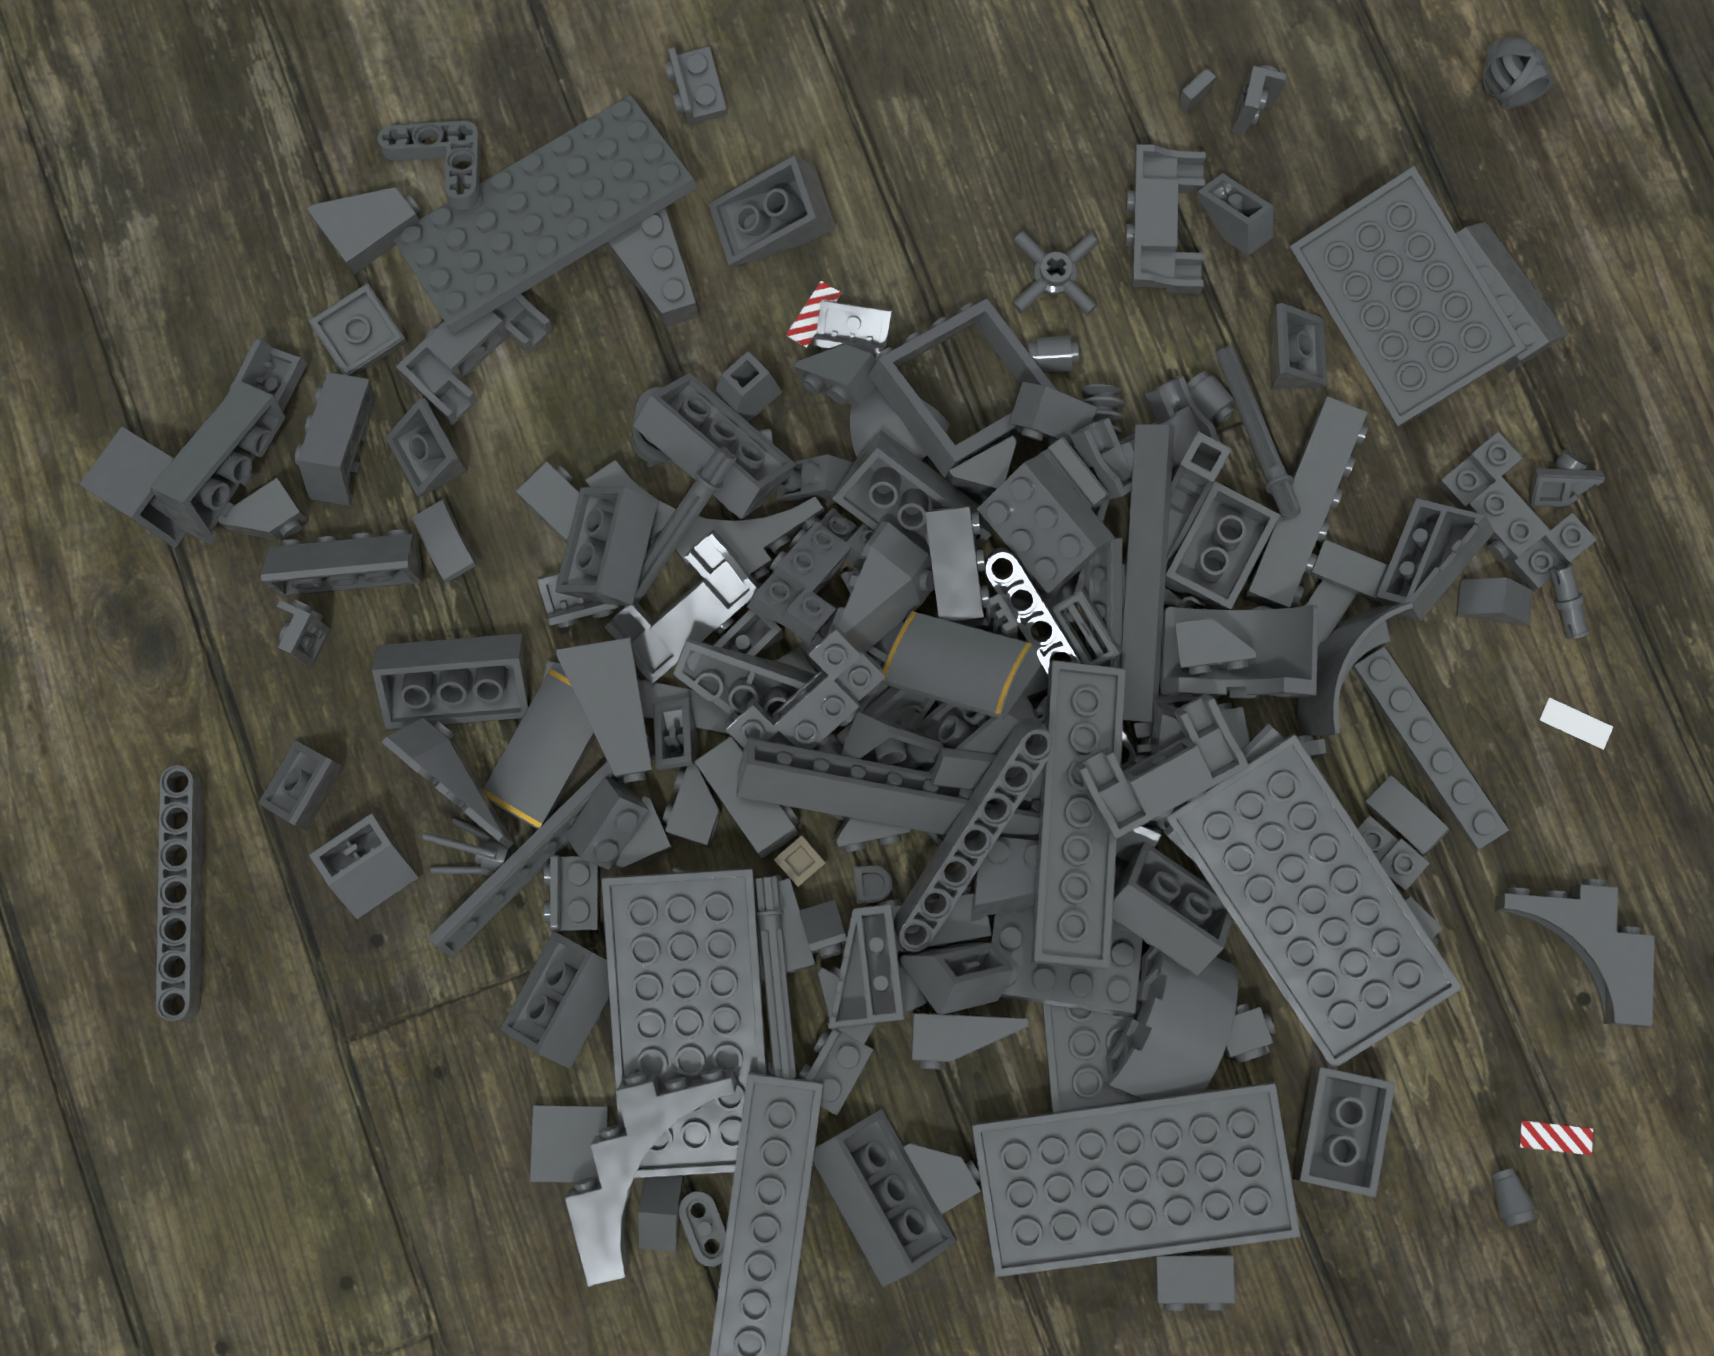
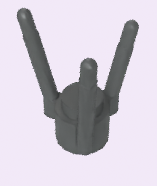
[421,818,511,877]

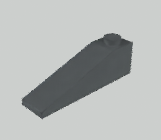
[827,521,935,652]
[673,639,816,720]
[382,718,514,848]

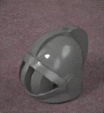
[1483,36,1554,109]

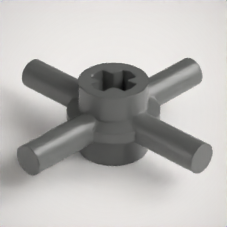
[1012,231,1098,315]

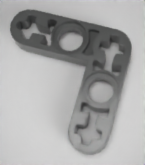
[377,121,481,210]

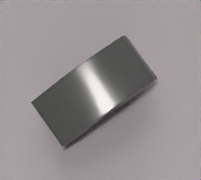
[412,499,477,583]
[1365,776,1450,857]

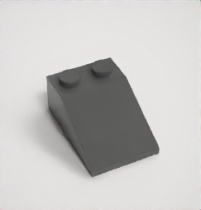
[708,155,836,267]
[911,1014,1029,1069]

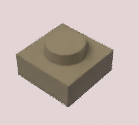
[774,835,826,888]

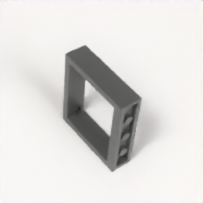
[868,298,1056,478]

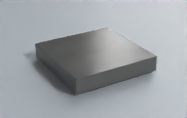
[308,283,407,376]
[530,1105,609,1183]

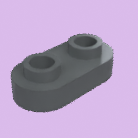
[679,1191,726,1267]

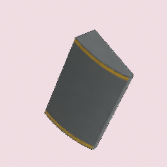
[881,611,1041,720]
[483,667,596,829]

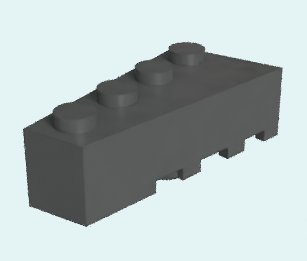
[150,381,285,545]

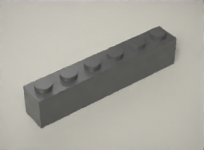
[1243,396,1369,609]

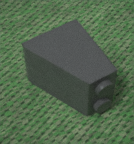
[79,427,187,549]

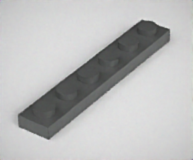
[1352,647,1509,851]

